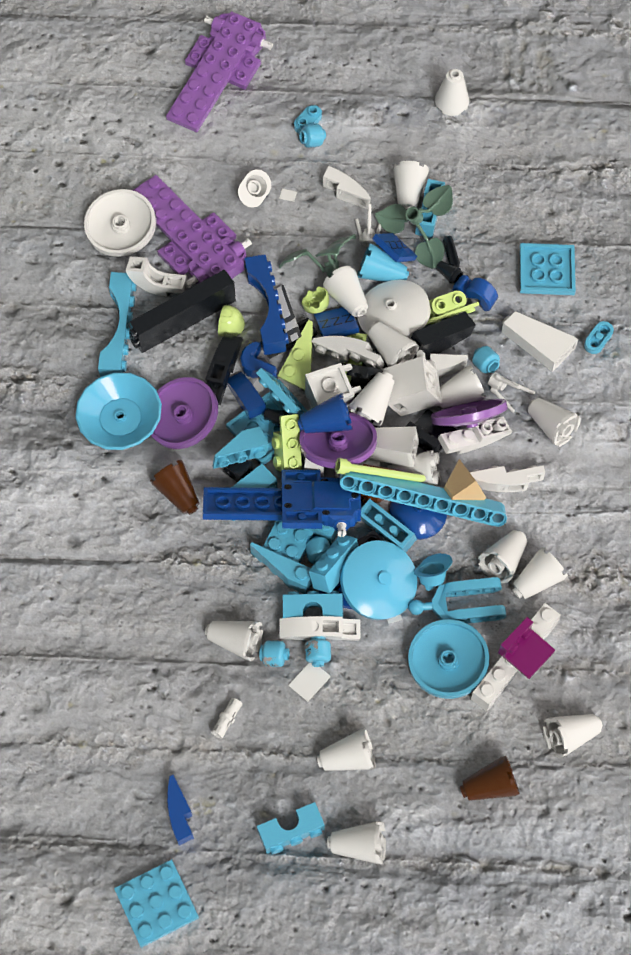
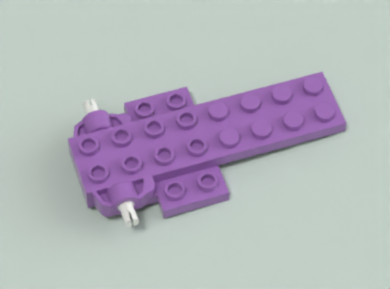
[166,11,273,133]
[132,175,252,288]

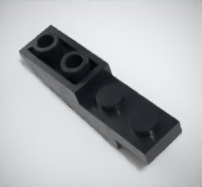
[205,334,243,406]

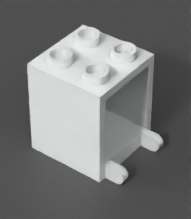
[383,350,442,416]
[305,363,362,411]

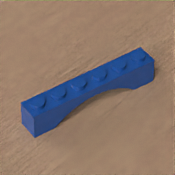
[244,254,289,355]

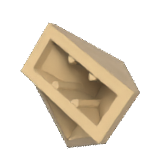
[444,459,486,500]

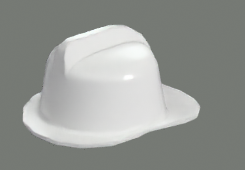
[238,169,271,208]

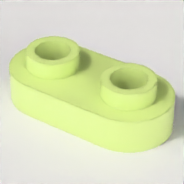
[430,291,467,316]

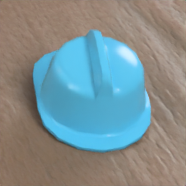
[414,554,453,591]

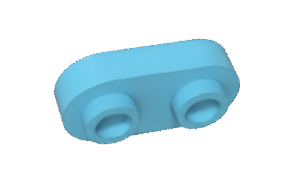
[294,105,322,134]
[584,321,614,354]

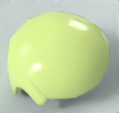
[301,286,329,314]

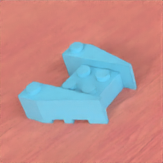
[250,520,338,594]

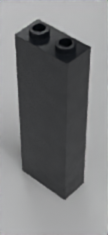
[129,269,236,353]

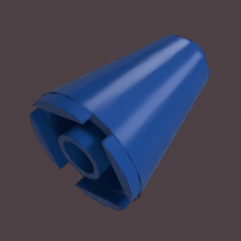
[297,393,353,433]

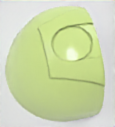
[218,305,245,337]

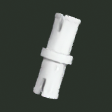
[211,698,243,739]

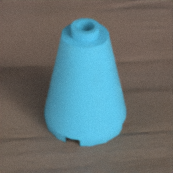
[357,243,409,282]

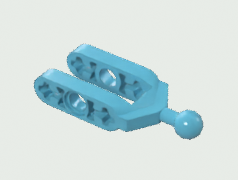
[409,577,507,624]

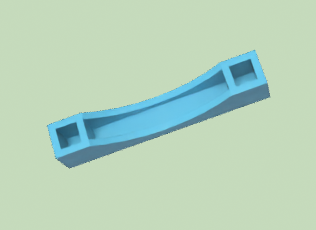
[98,272,137,377]

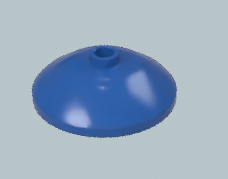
[389,491,447,540]

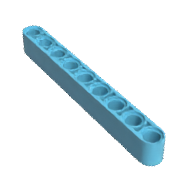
[340,472,507,527]

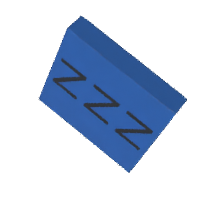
[372,233,417,262]
[314,307,359,337]

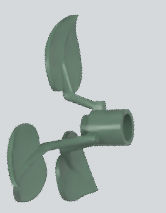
[375,185,453,269]
[279,234,356,279]

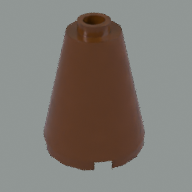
[150,460,200,515]
[460,756,520,801]

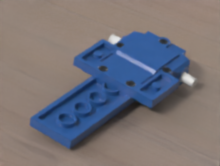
[203,470,361,537]

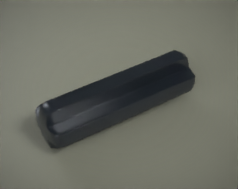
[443,235,460,267]

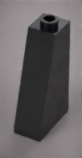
[408,311,476,360]

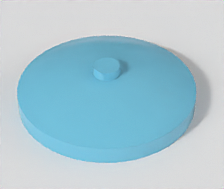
[340,541,418,620]
[408,619,489,699]

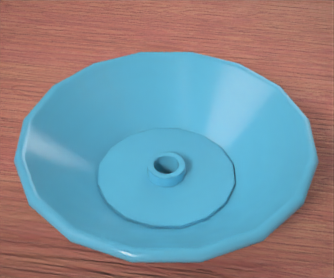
[75,373,162,450]

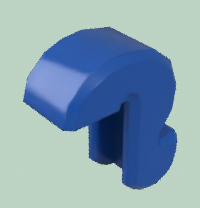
[452,275,498,311]
[240,341,277,378]

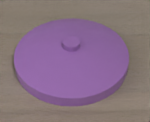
[151,377,218,449]
[431,399,508,428]
[299,412,377,468]

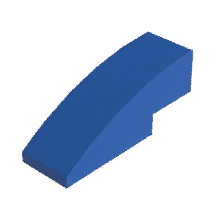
[227,372,266,419]
[167,775,194,846]

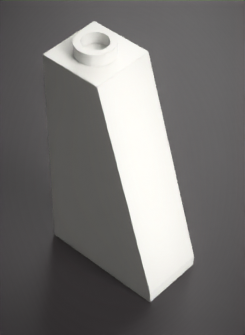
[502,311,578,372]
[368,426,419,467]

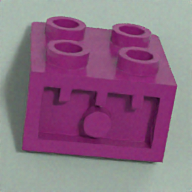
[498,617,555,679]

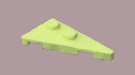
[278,320,313,391]

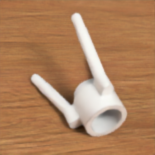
[355,204,381,247]
[488,372,535,413]

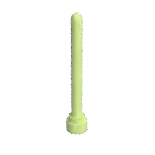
[335,458,426,482]

